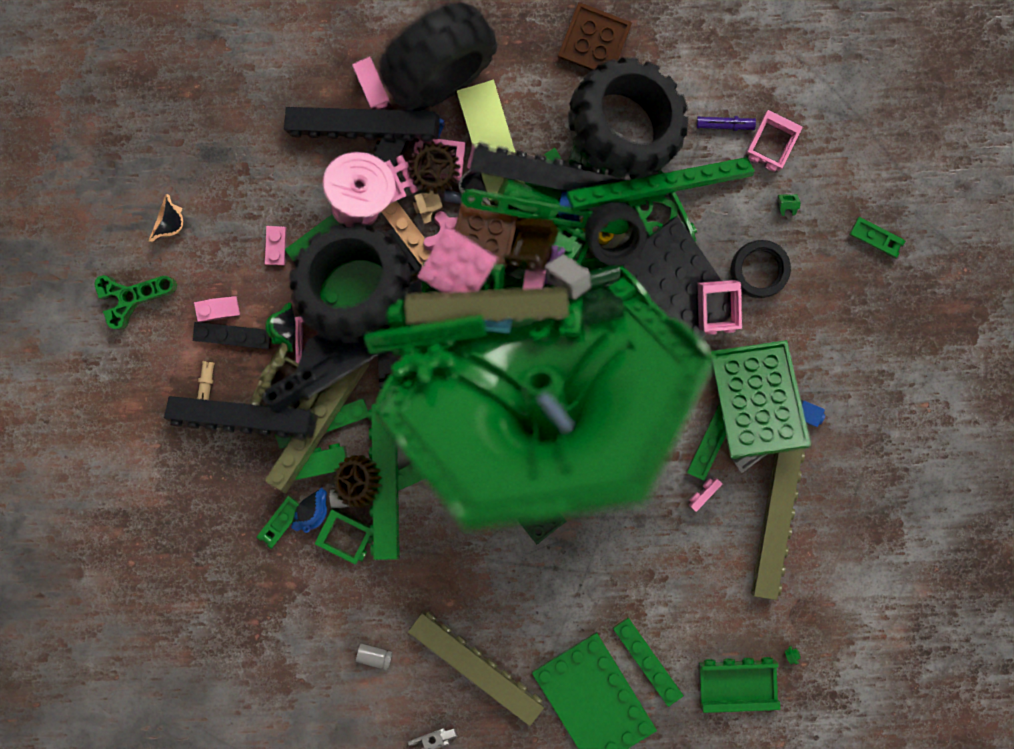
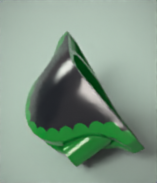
[265,302,296,353]

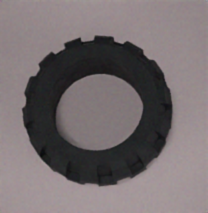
[379,1,497,111]
[568,57,689,179]
[289,223,412,343]

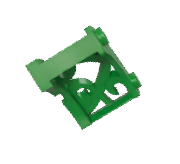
[624,170,697,241]

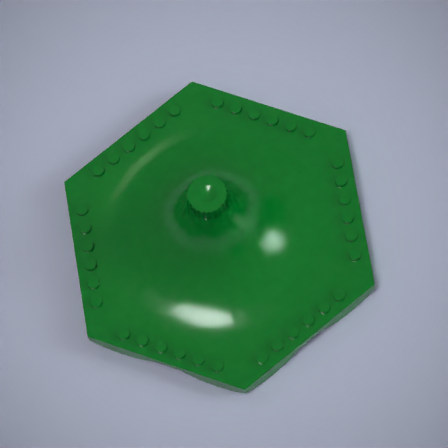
[374,258,714,531]

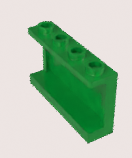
[699,657,781,713]

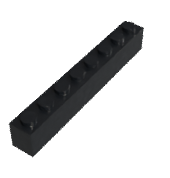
[284,107,440,142]
[468,142,626,191]
[164,396,318,440]

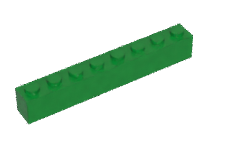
[368,404,400,560]

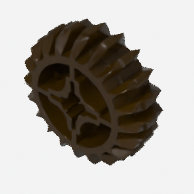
[408,141,461,195]
[332,455,382,508]

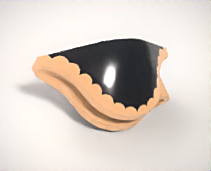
[148,194,183,242]

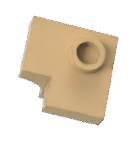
[413,191,444,226]

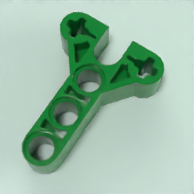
[94,275,177,330]

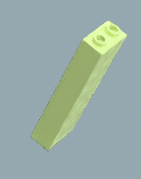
[457,80,525,205]

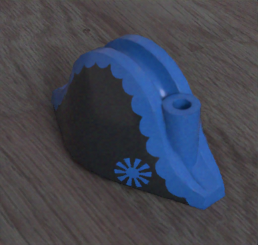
[291,488,327,533]

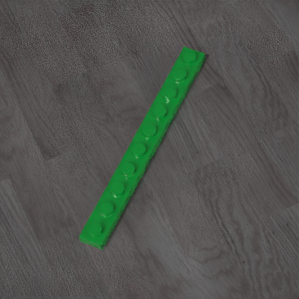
[567,157,755,212]

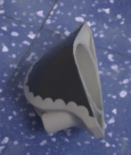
[459,170,491,205]

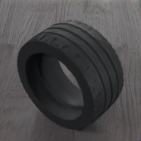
[585,202,647,266]
[730,240,791,298]

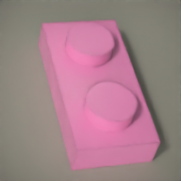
[265,226,287,266]
[688,477,722,512]

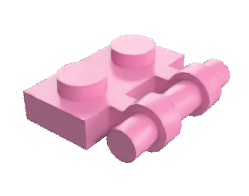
[385,155,419,204]

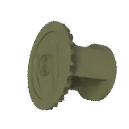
[249,343,319,410]

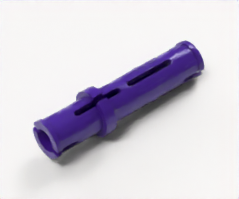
[697,116,756,131]

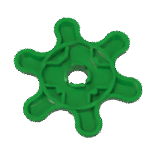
[392,340,457,383]

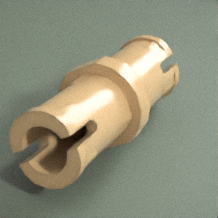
[197,361,215,400]

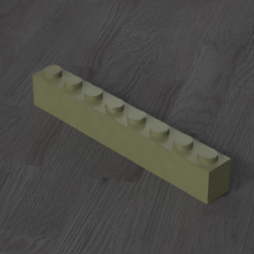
[405,287,568,325]
[265,362,369,494]
[751,449,805,600]
[408,611,544,726]

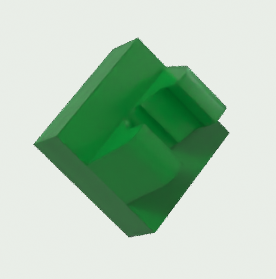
[777,194,801,216]

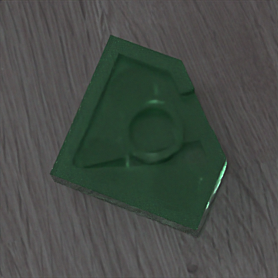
[583,289,625,326]

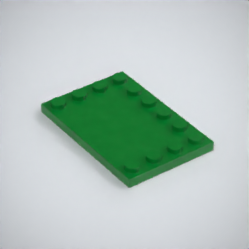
[285,214,383,307]
[711,340,811,459]
[532,632,657,749]

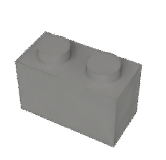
[545,255,591,300]

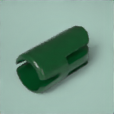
[588,265,620,292]

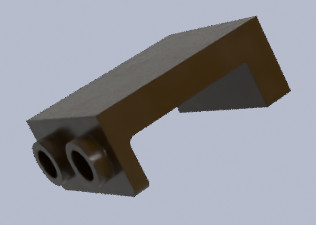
[503,218,559,271]

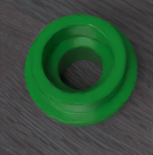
[785,646,801,665]

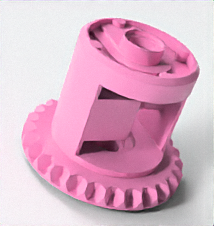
[324,152,395,228]

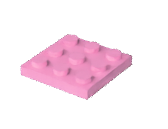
[418,226,498,293]

